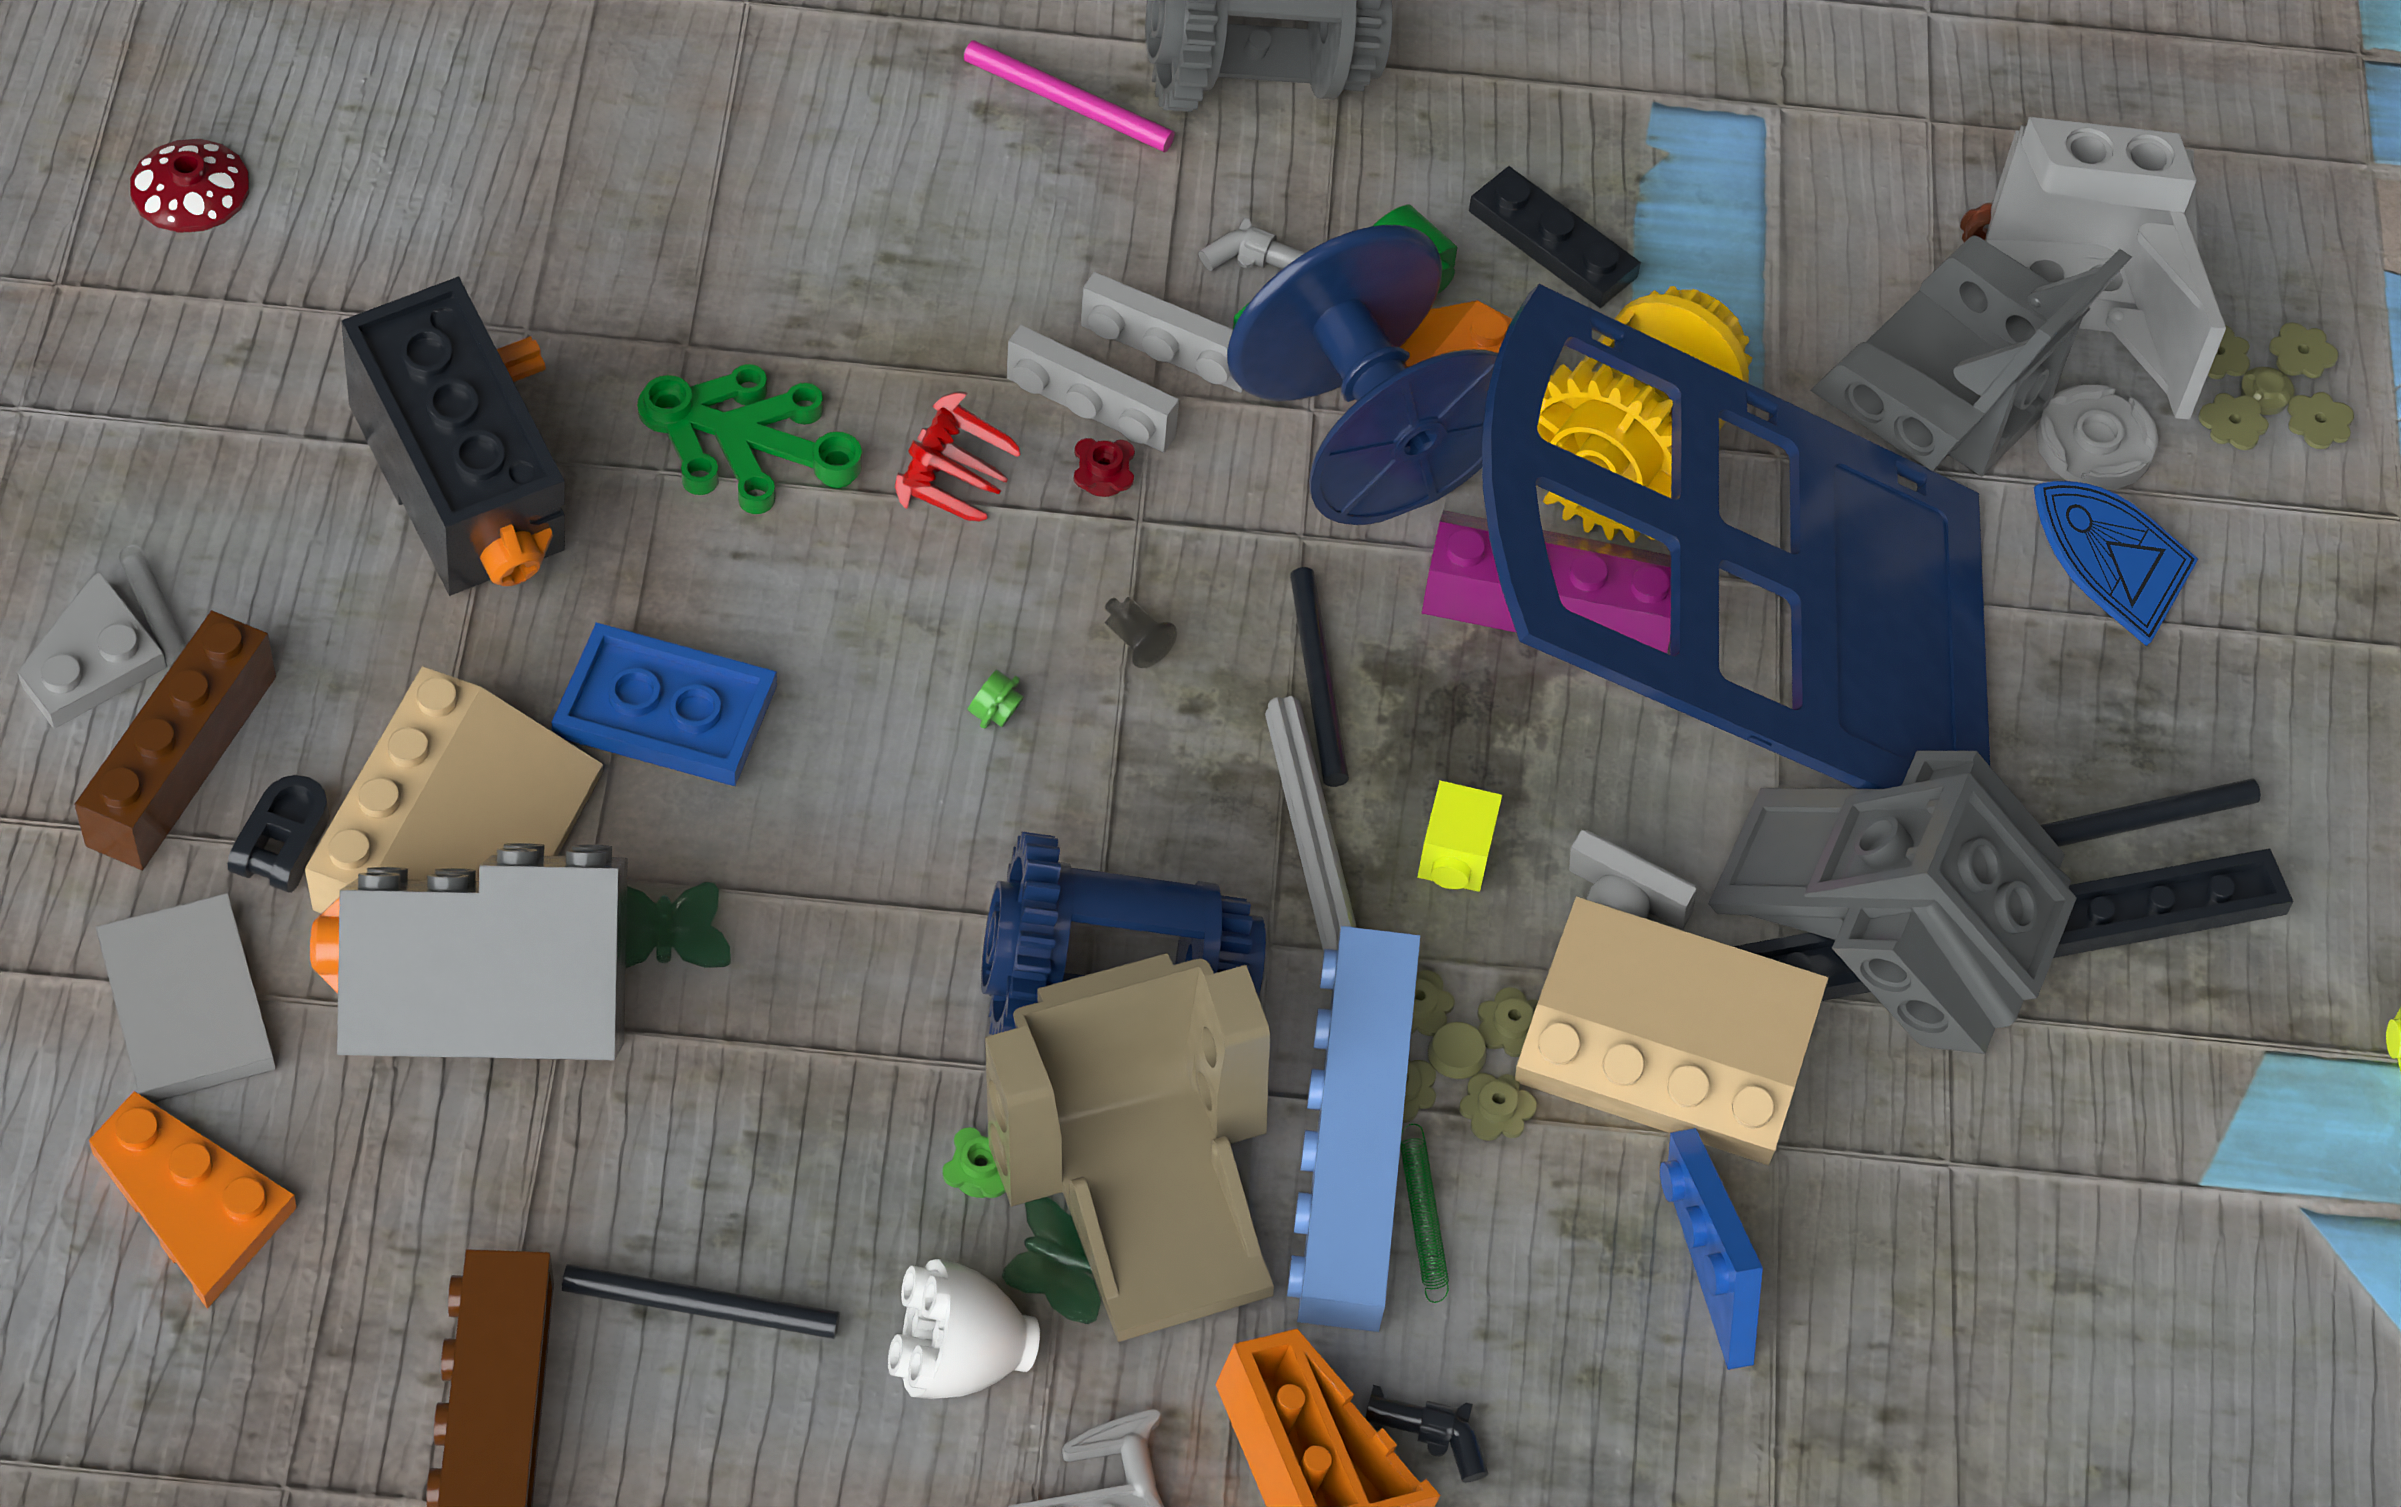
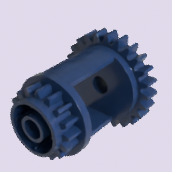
[981,832,1266,1035]

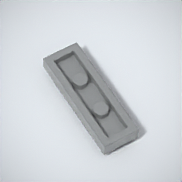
[1081,272,1243,393]
[1007,325,1179,453]

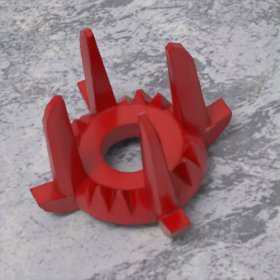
[895,391,1021,522]

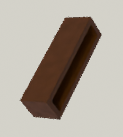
[74,610,276,871]
[427,1249,554,1507]

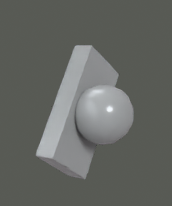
[1569,829,1697,930]

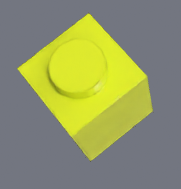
[1417,780,1502,892]

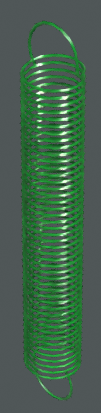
[1400,1123,1449,1303]

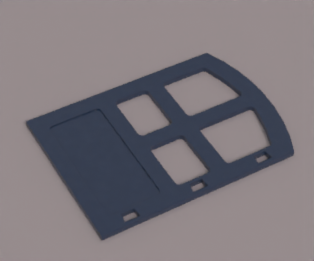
[1482,284,1990,789]

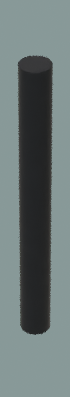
[1290,567,1349,787]
[2040,778,2261,847]
[562,1264,840,1339]

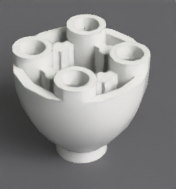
[888,1259,1040,1399]

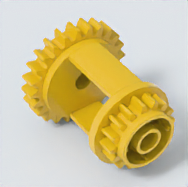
[1537,286,1752,543]

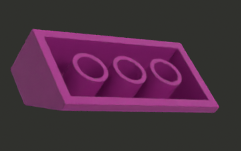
[1421,510,1671,653]

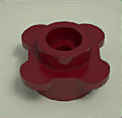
[1073,438,1135,497]

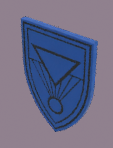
[2033,481,2198,646]

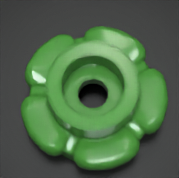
[967,669,1024,729]

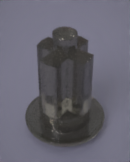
[1104,597,1177,668]

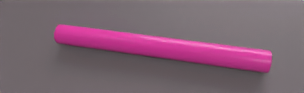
[964,40,1175,152]

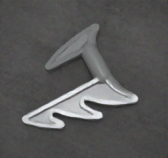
[1008,1409,1164,1507]

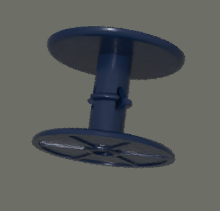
[1227,225,1498,525]

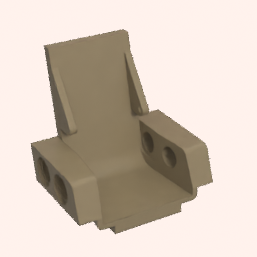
[985,953,1274,1342]

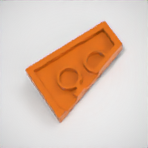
[89,1091,297,1309]

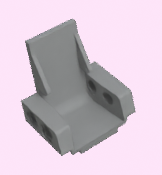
[1985,117,2226,420]

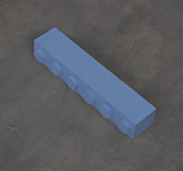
[1287,926,1420,1332]

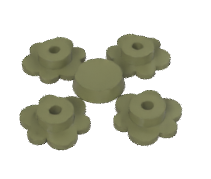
[2198,322,2354,450]
[1403,970,1538,1141]

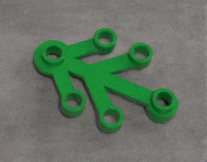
[637,364,862,514]

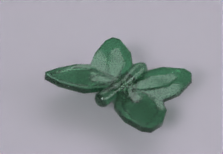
[626,882,731,968]
[1002,1197,1101,1324]

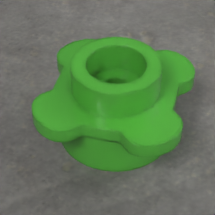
[942,1127,1005,1198]

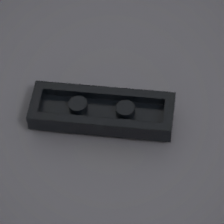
[1469,166,1641,308]

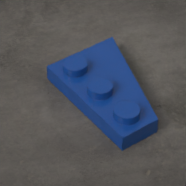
[1660,1128,1763,1370]

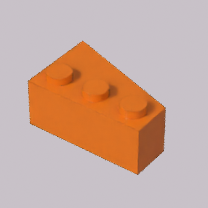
[1215,1328,1441,1507]

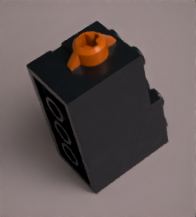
[341,276,565,596]

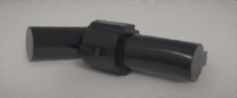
[1365,1385,1489,1483]

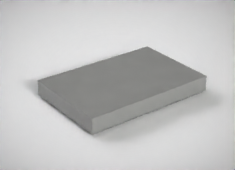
[96,893,275,1102]

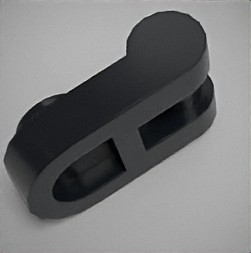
[227,775,330,893]

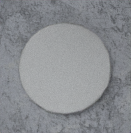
[2036,385,2159,490]

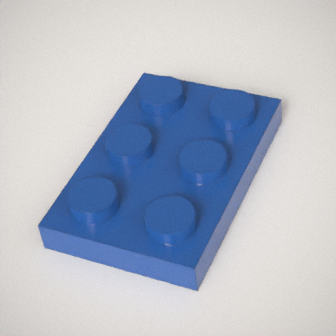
[551,622,777,786]

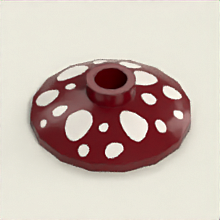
[130,139,249,233]

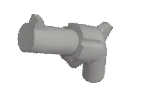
[1198,217,1305,271]

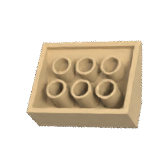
[305,666,604,913]
[1515,896,1829,1165]

